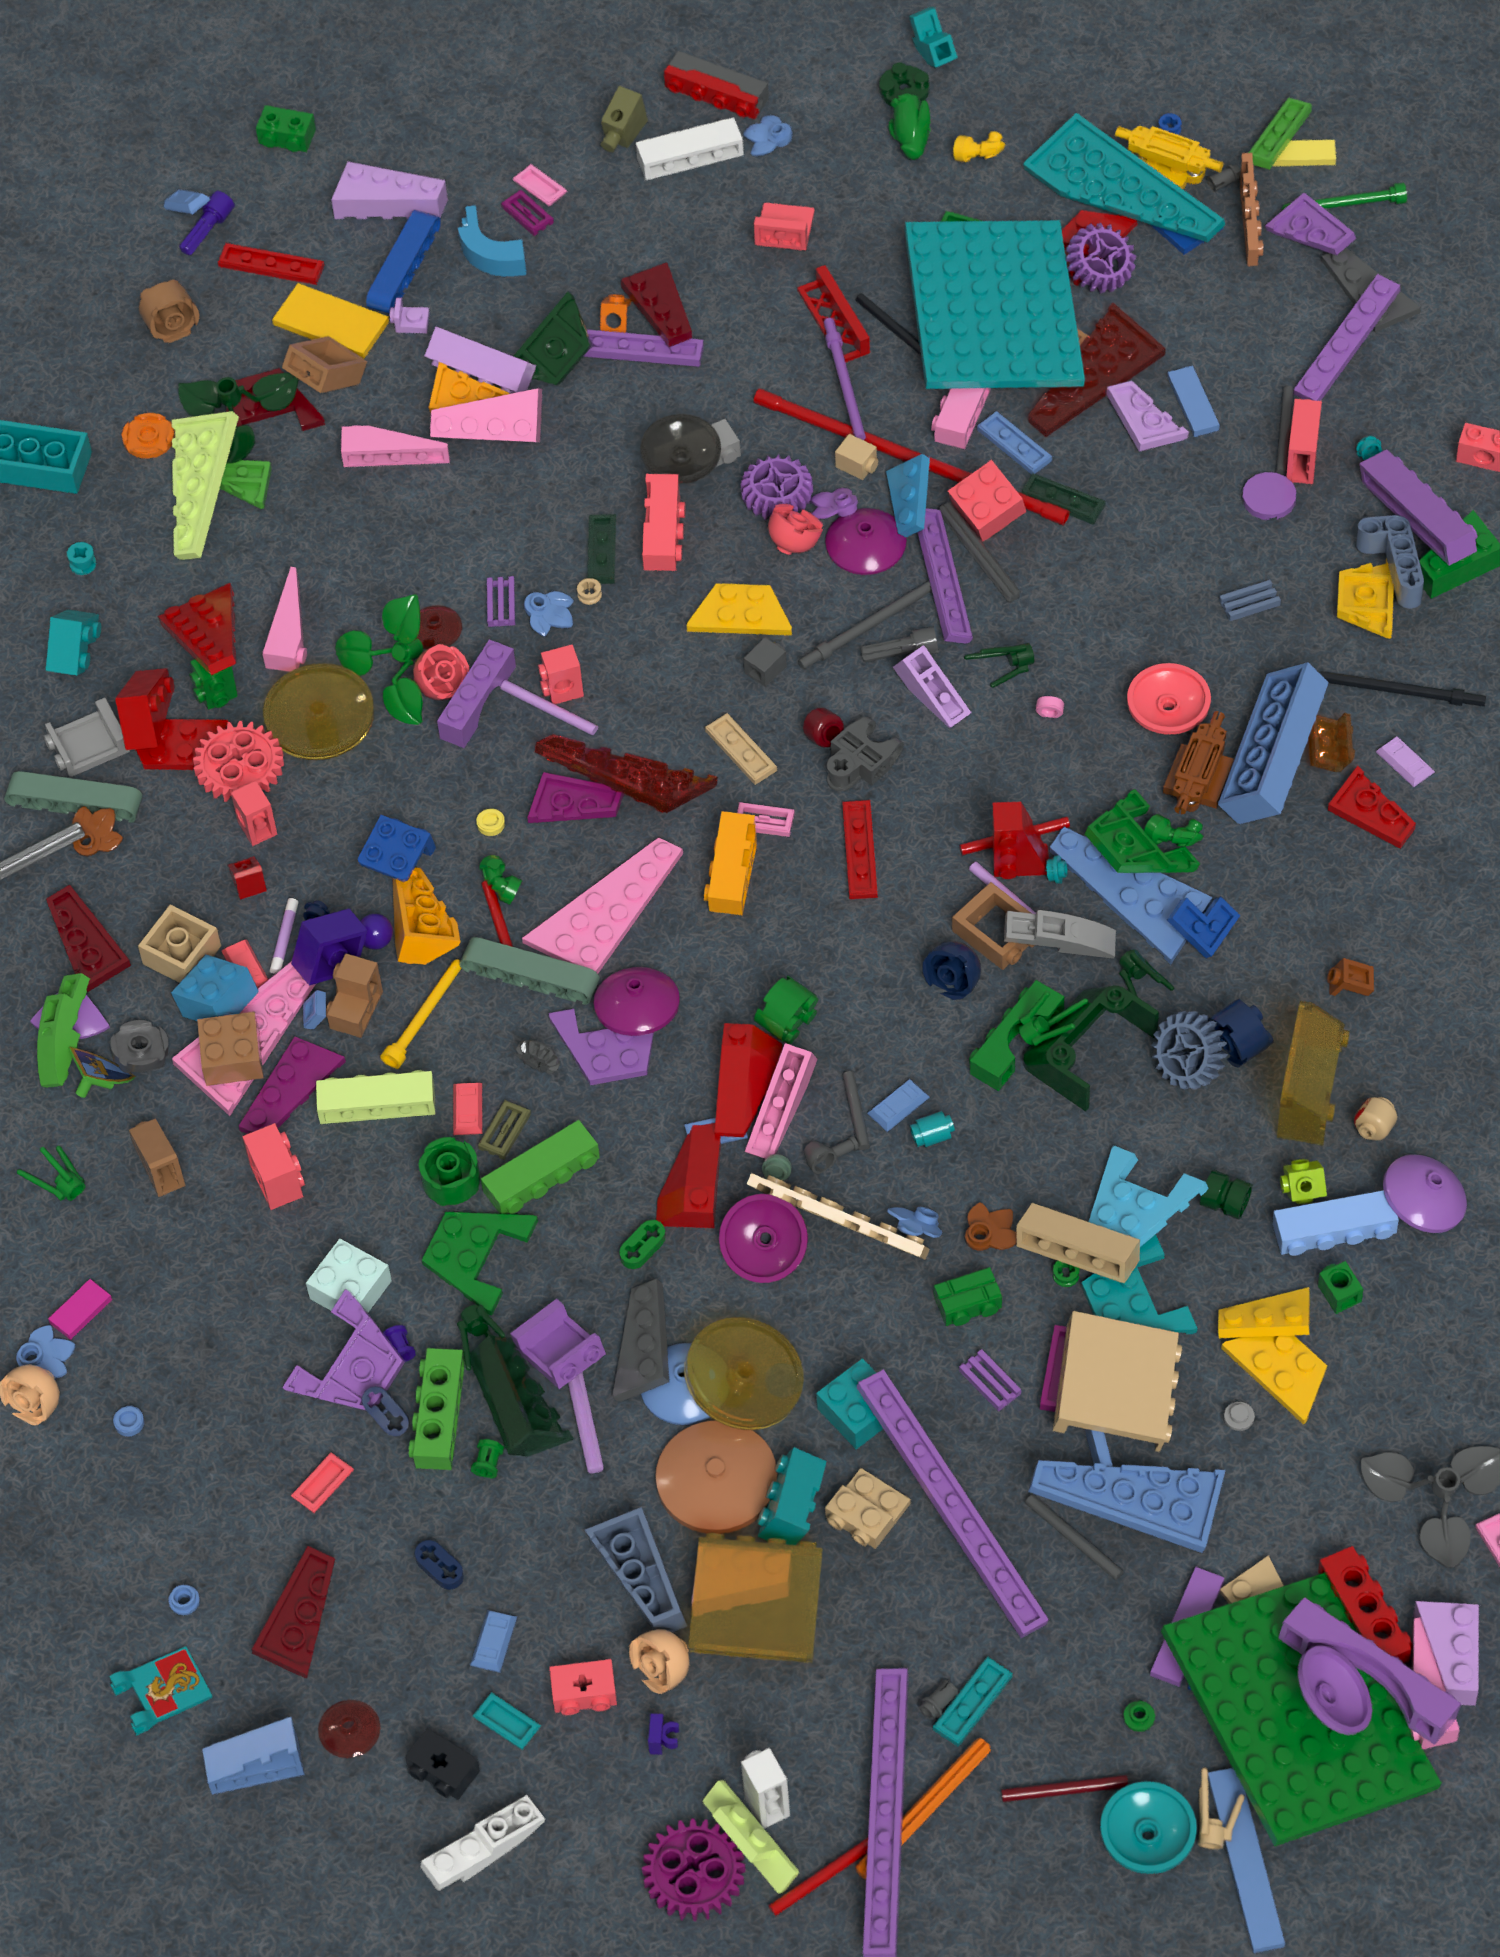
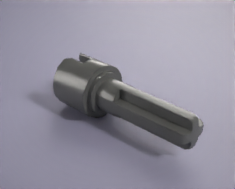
[861,626,939,662]

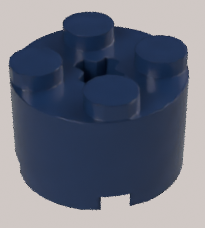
[1208,999,1274,1067]

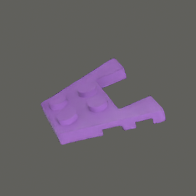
[549,1009,654,1085]
[282,1289,405,1411]

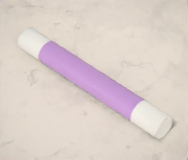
[270,898,299,974]

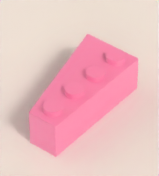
[430,388,542,442]

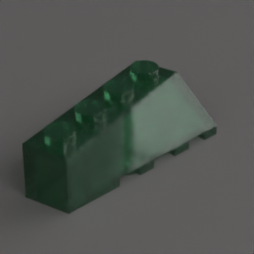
[470,1335,574,1457]

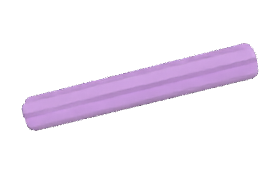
[568,1372,603,1474]

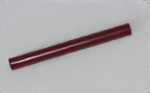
[1001,1775,1128,1802]

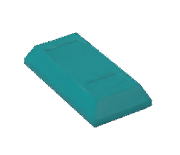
[473,1692,541,1750]

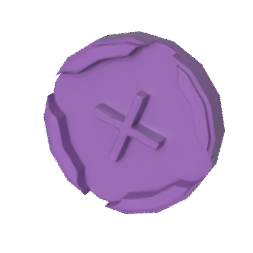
[1243,472,1296,520]

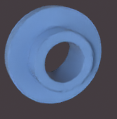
[169,1585,200,1615]

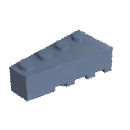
[585,1507,687,1632]

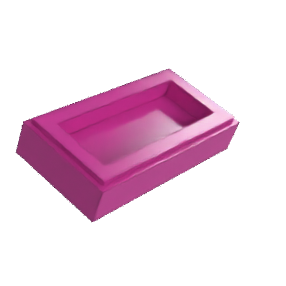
[48,1279,112,1340]

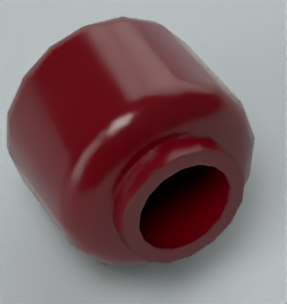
[803,708,844,748]

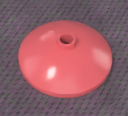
[1127,663,1211,735]

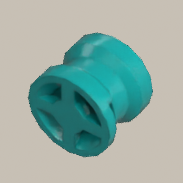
[67,542,96,575]

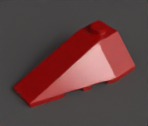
[715,1023,783,1137]
[656,1122,721,1228]

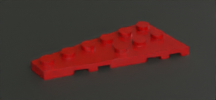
[158,583,236,675]

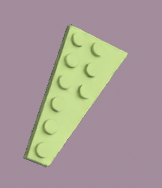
[172,411,239,560]

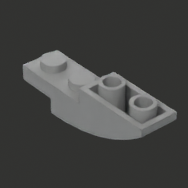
[1004,910,1116,959]

